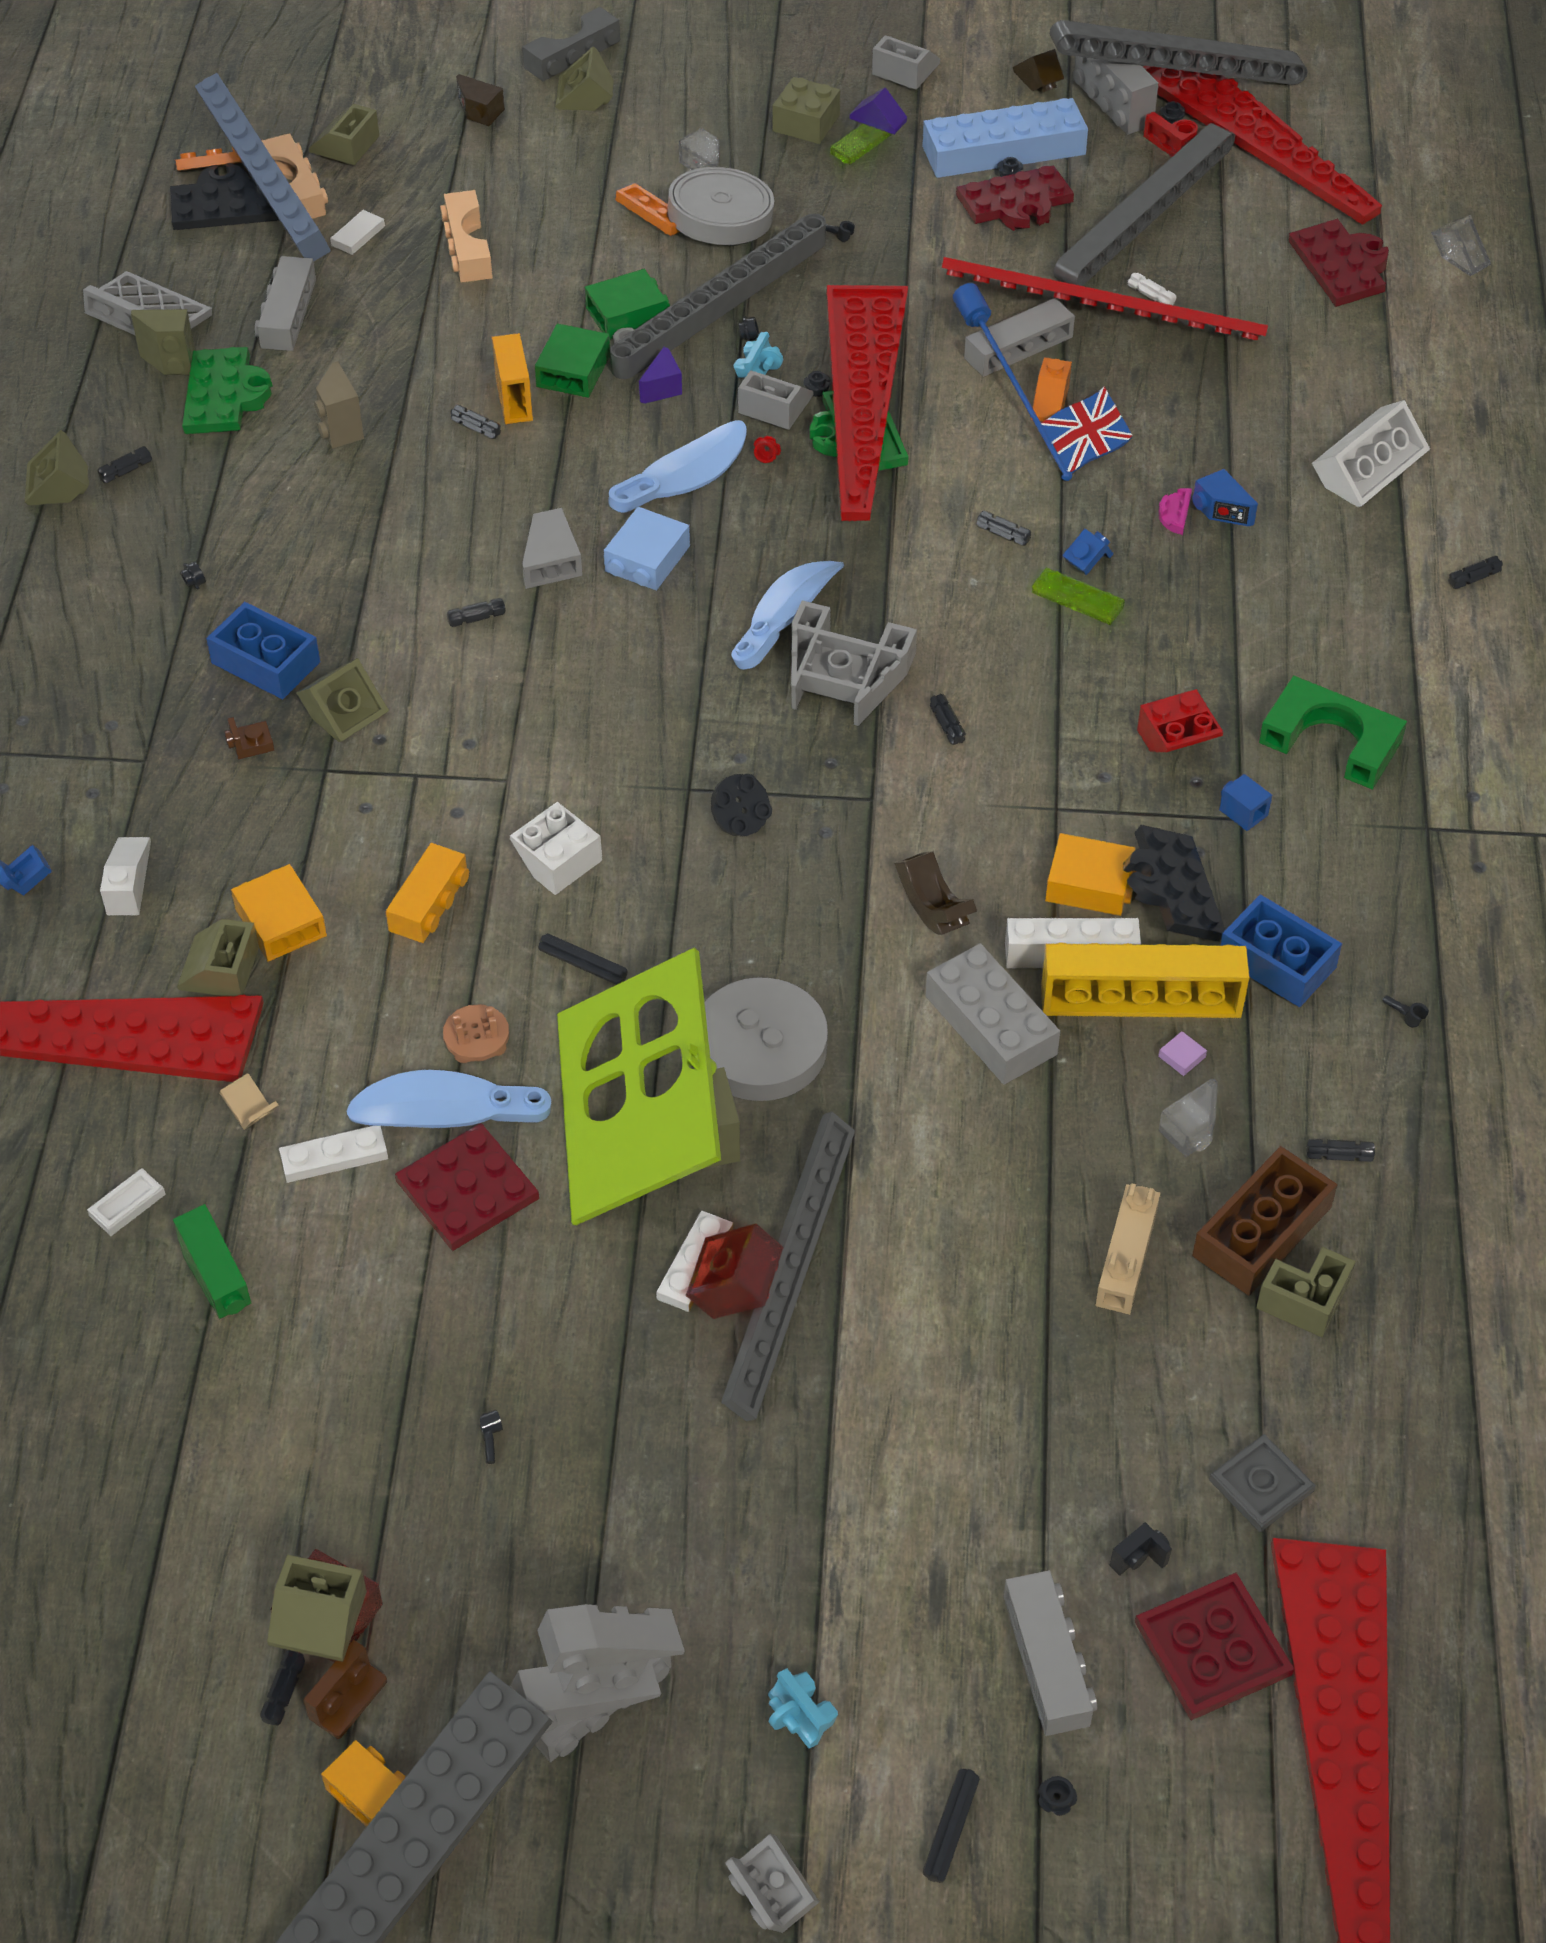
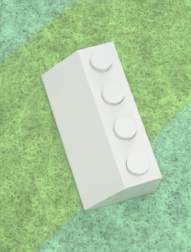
[1312,400,1430,507]

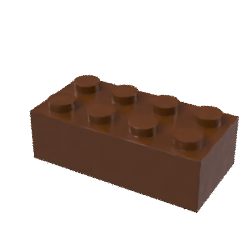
[1192,1146,1338,1296]

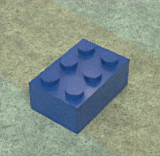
[206,602,320,700]
[1220,894,1342,1008]

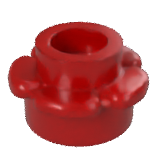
[754,435,781,463]

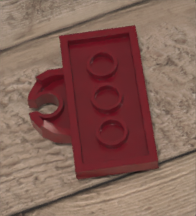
[956,165,1074,231]
[1289,218,1389,307]

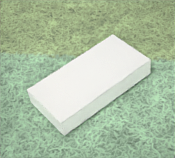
[330,210,385,255]
[87,1168,166,1236]

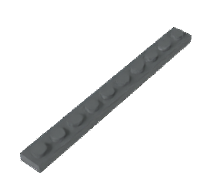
[721,1111,855,1422]

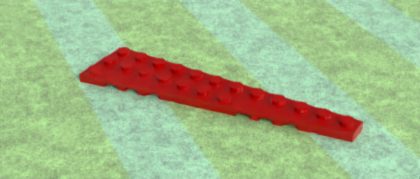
[1143,65,1382,225]
[942,257,1268,340]
[826,285,908,521]
[0,995,264,1082]
[1271,1538,1390,1943]

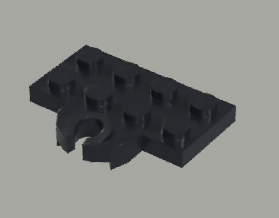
[170,163,280,230]
[1123,825,1225,942]

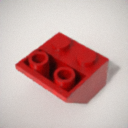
[1137,689,1224,752]

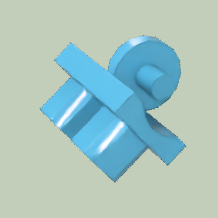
[734,332,783,378]
[768,1668,838,1749]

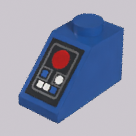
[1193,469,1258,527]

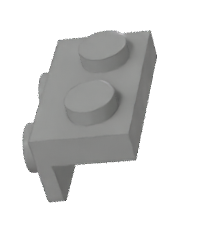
[725,1834,820,1933]

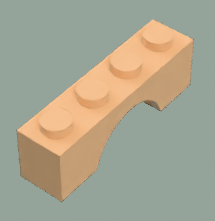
[262,133,328,219]
[440,190,493,283]

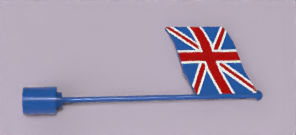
[953,283,1133,481]

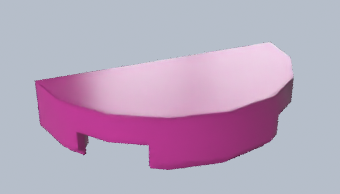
[1158,488,1192,535]

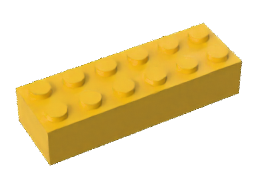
[1041,943,1249,1018]

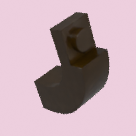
[894,851,977,935]

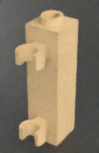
[1095,1183,1160,1315]

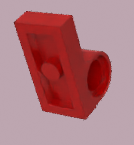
[1143,111,1198,157]

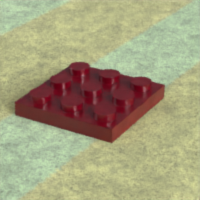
[395,1123,539,1251]
[1135,1572,1294,1721]

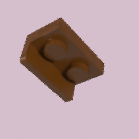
[303,1640,387,1739]

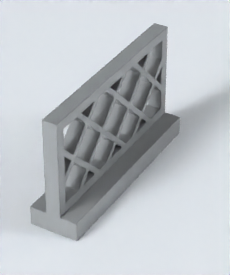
[83,271,212,335]

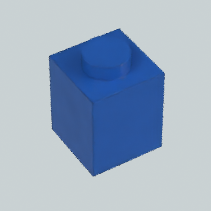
[1219,774,1272,831]

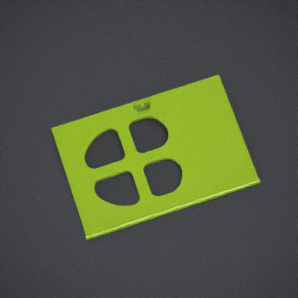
[557,947,721,1225]

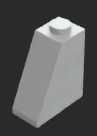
[522,508,582,589]

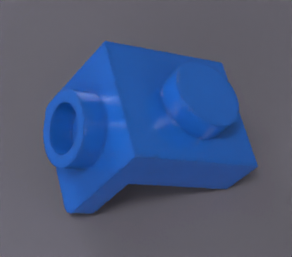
[1062,529,1113,575]
[0,845,52,896]

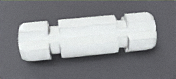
[1128,273,1177,305]

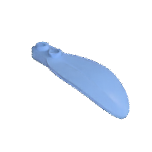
[608,420,747,513]
[732,561,844,670]
[347,1070,551,1128]

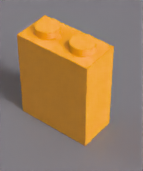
[492,333,533,424]
[1045,833,1137,916]
[231,864,327,962]

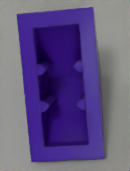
[849,87,907,135]
[639,347,682,404]

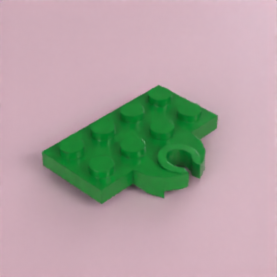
[182,347,273,434]
[810,391,909,471]

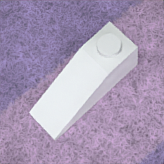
[100,837,151,915]

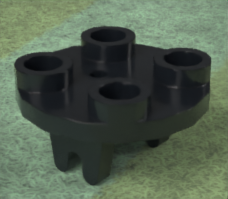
[711,774,772,837]

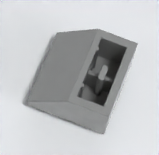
[872,35,941,90]
[738,370,813,430]

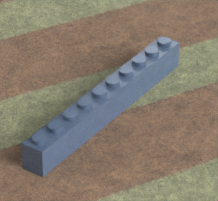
[195,73,331,262]

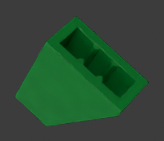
[172,1204,252,1319]

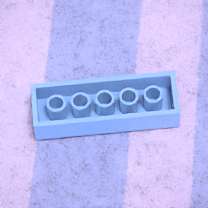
[922,98,1088,178]

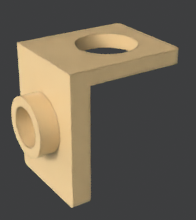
[219,1074,278,1130]

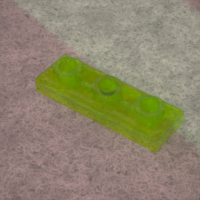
[830,124,892,165]
[1031,567,1125,625]

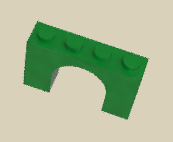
[1259,675,1407,790]

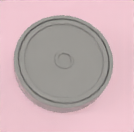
[667,167,774,245]
[704,978,828,1101]

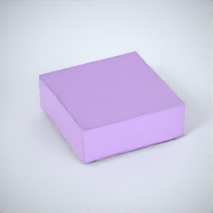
[1158,1031,1207,1076]

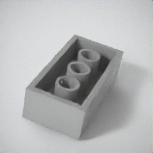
[1073,43,1158,135]
[925,943,1060,1085]

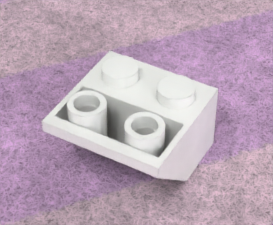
[510,802,602,895]

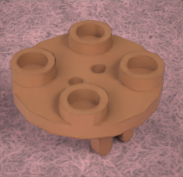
[443,1004,509,1063]

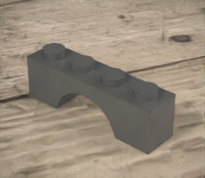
[522,7,620,81]

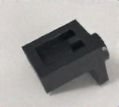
[1109,1522,1172,1576]

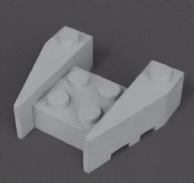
[791,600,917,726]
[510,1604,685,1733]

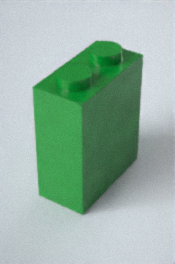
[585,268,670,340]
[535,323,610,398]

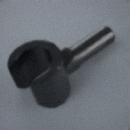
[826,221,855,242]
[1382,995,1429,1028]
[480,1410,503,1464]

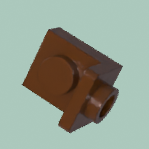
[224,717,275,760]

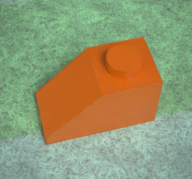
[1031,357,1072,422]

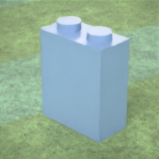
[604,507,690,591]

